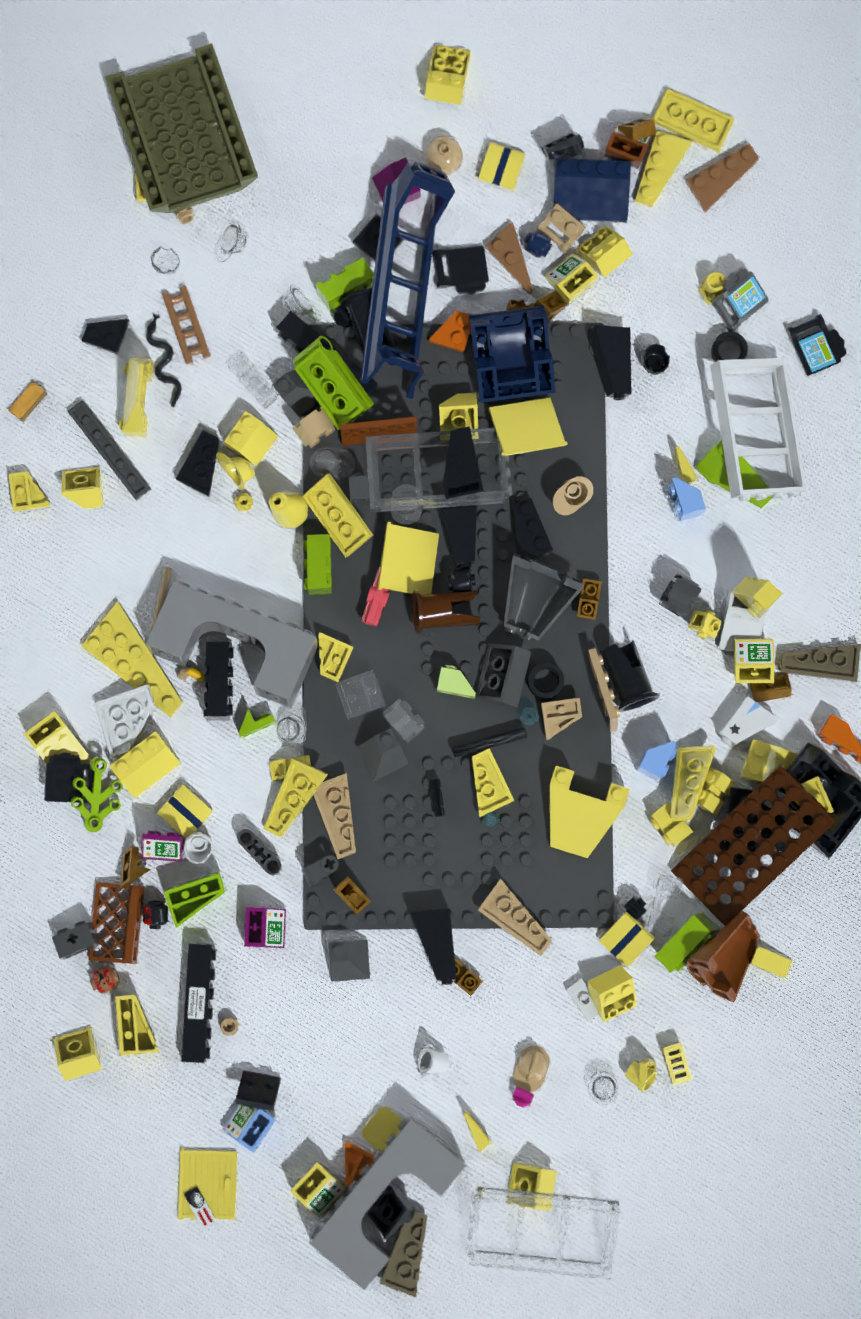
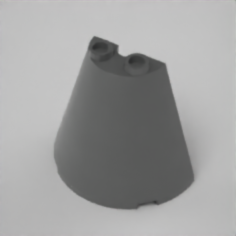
[504,554,584,641]

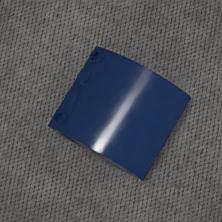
[469,306,556,403]

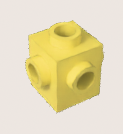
[688,610,722,639]

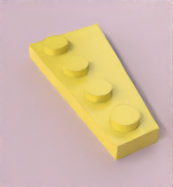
[635,131,692,207]

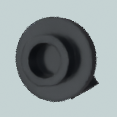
[333,305,351,327]

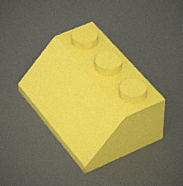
[109,731,181,799]

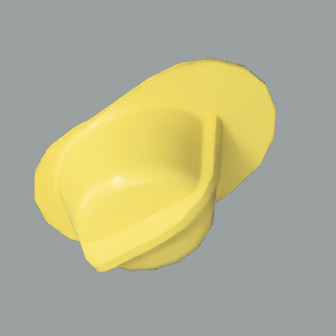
[216,452,255,491]

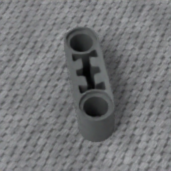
[237,829,282,876]

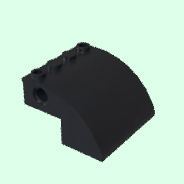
[762,742,861,859]

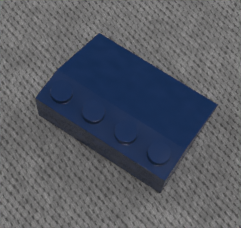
[553,158,631,223]

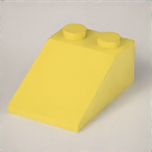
[740,739,798,784]

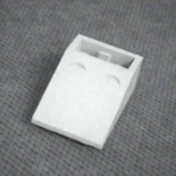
[718,590,767,652]

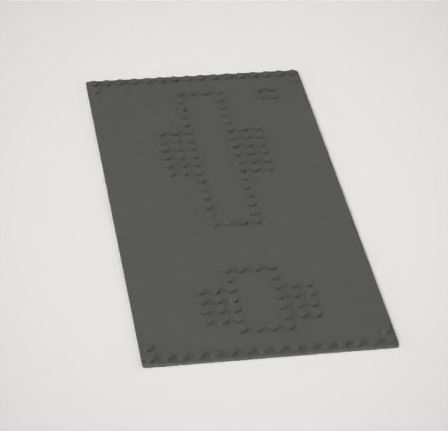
[303,323,614,930]

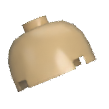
[426,136,463,175]

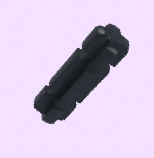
[430,779,445,817]

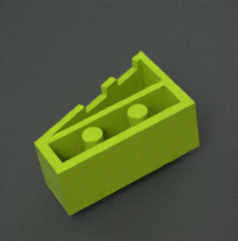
[316,258,374,312]
[164,871,226,928]
[655,912,719,973]

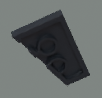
[176,430,220,498]
[513,498,553,559]

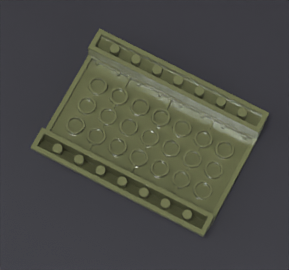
[105,43,258,213]

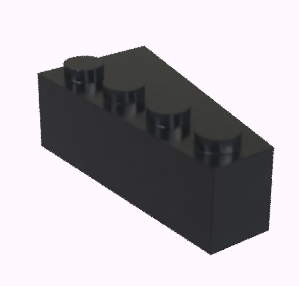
[203,642,234,721]

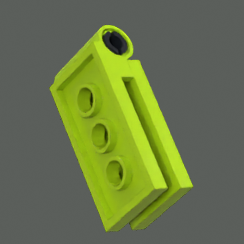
[293,336,374,430]

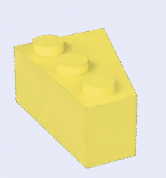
[732,576,783,618]
[114,995,159,1056]

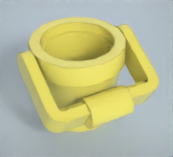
[699,272,727,305]
[625,1059,657,1093]

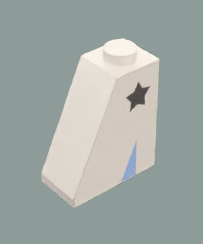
[718,696,779,746]

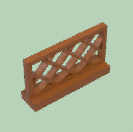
[340,416,418,446]
[88,882,144,964]

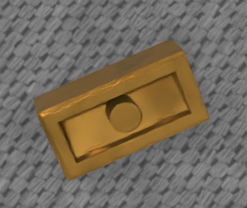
[618,119,656,141]
[8,382,47,422]
[750,673,792,702]

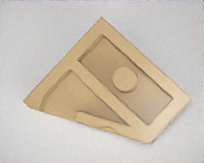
[541,697,582,740]

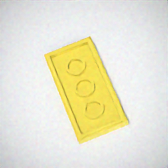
[652,88,735,153]
[303,473,373,558]

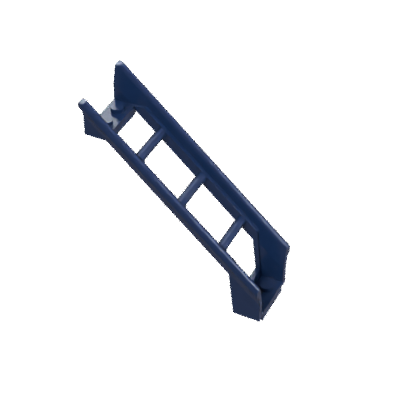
[360,161,455,399]

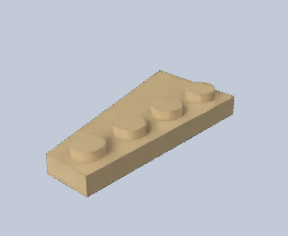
[588,648,620,733]
[314,773,356,859]
[478,879,552,956]

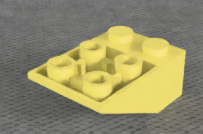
[425,45,471,105]
[24,711,92,764]

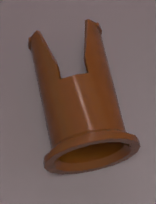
[412,590,480,634]

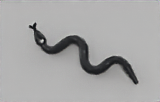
[146,314,182,407]

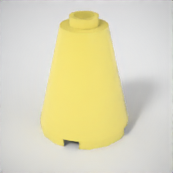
[269,491,309,528]

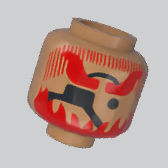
[90,965,120,994]

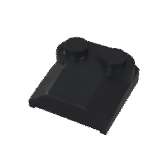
[541,131,585,159]
[366,1184,415,1240]

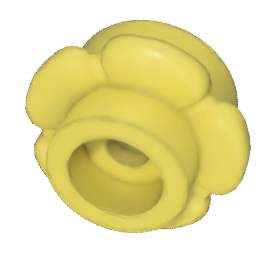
[234,493,253,511]

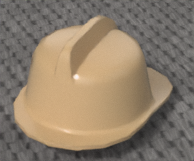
[553,476,593,516]
[513,1046,550,1092]

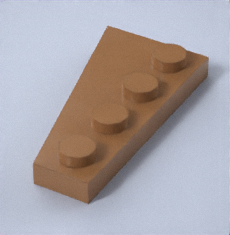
[686,143,760,213]

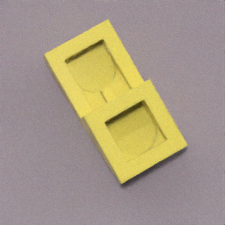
[269,755,311,781]

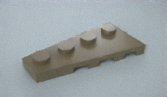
[780,644,861,682]
[379,1211,427,1298]

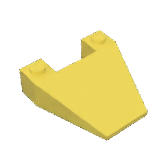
[119,357,153,437]
[549,766,630,858]

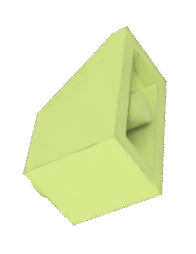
[437,665,476,699]

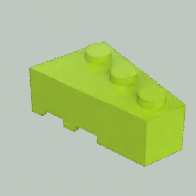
[303,534,332,595]

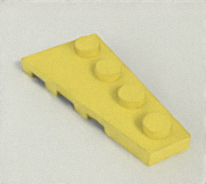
[670,745,716,821]
[264,758,328,837]

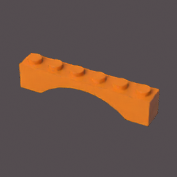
[818,714,861,764]

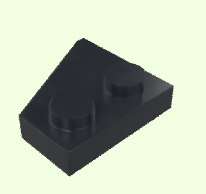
[81,319,130,355]

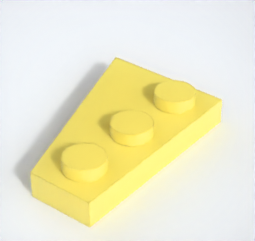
[472,748,514,818]

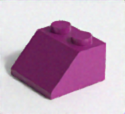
[372,157,421,204]

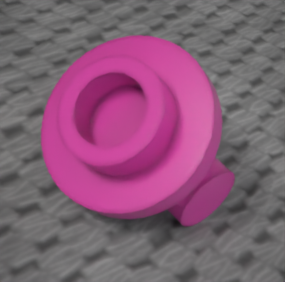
[512,1087,534,1107]

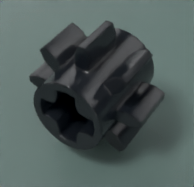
[623,896,647,920]

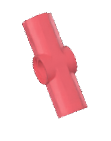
[361,567,390,627]

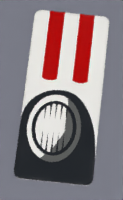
[184,1187,215,1227]

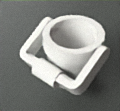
[418,1045,450,1078]

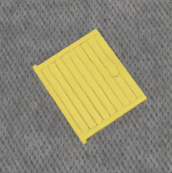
[489,398,567,456]
[378,522,439,594]
[178,1148,238,1220]

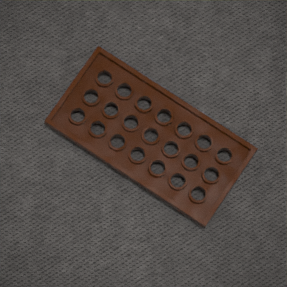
[671,764,837,926]

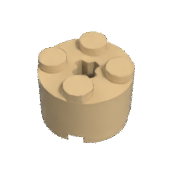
[292,407,336,448]

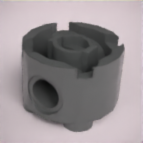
[659,572,702,616]

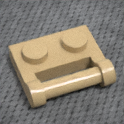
[536,203,587,254]

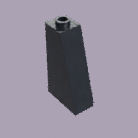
[588,325,632,401]
[443,426,484,499]
[439,493,477,569]
[411,909,457,985]

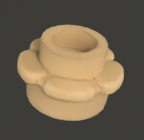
[176,208,194,224]
[220,1016,239,1036]

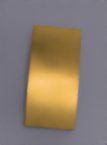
[576,578,602,620]
[453,958,483,996]

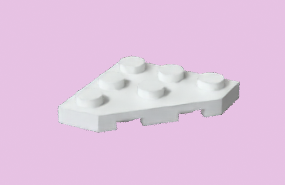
[95,685,155,758]

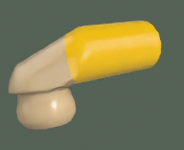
[177,667,205,683]

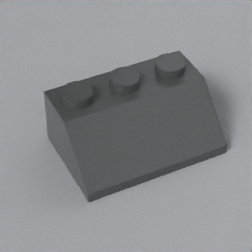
[475,643,531,708]

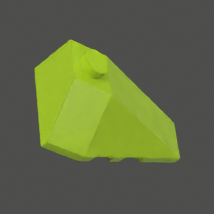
[695,440,772,509]

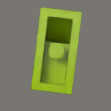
[239,708,276,739]

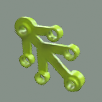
[71,757,123,832]

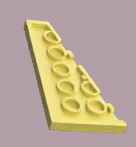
[81,601,183,718]

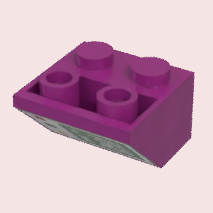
[142,831,185,862]
[244,907,286,948]

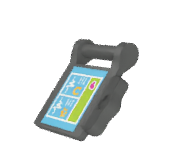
[711,267,769,332]

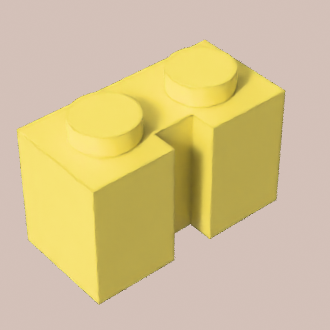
[697,768,736,816]
[650,801,693,847]

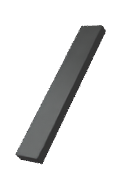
[67,400,151,501]

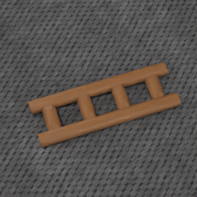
[162,286,211,365]

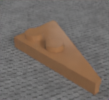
[485,222,533,295]

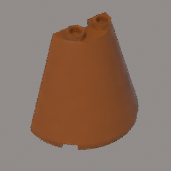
[686,911,760,1003]

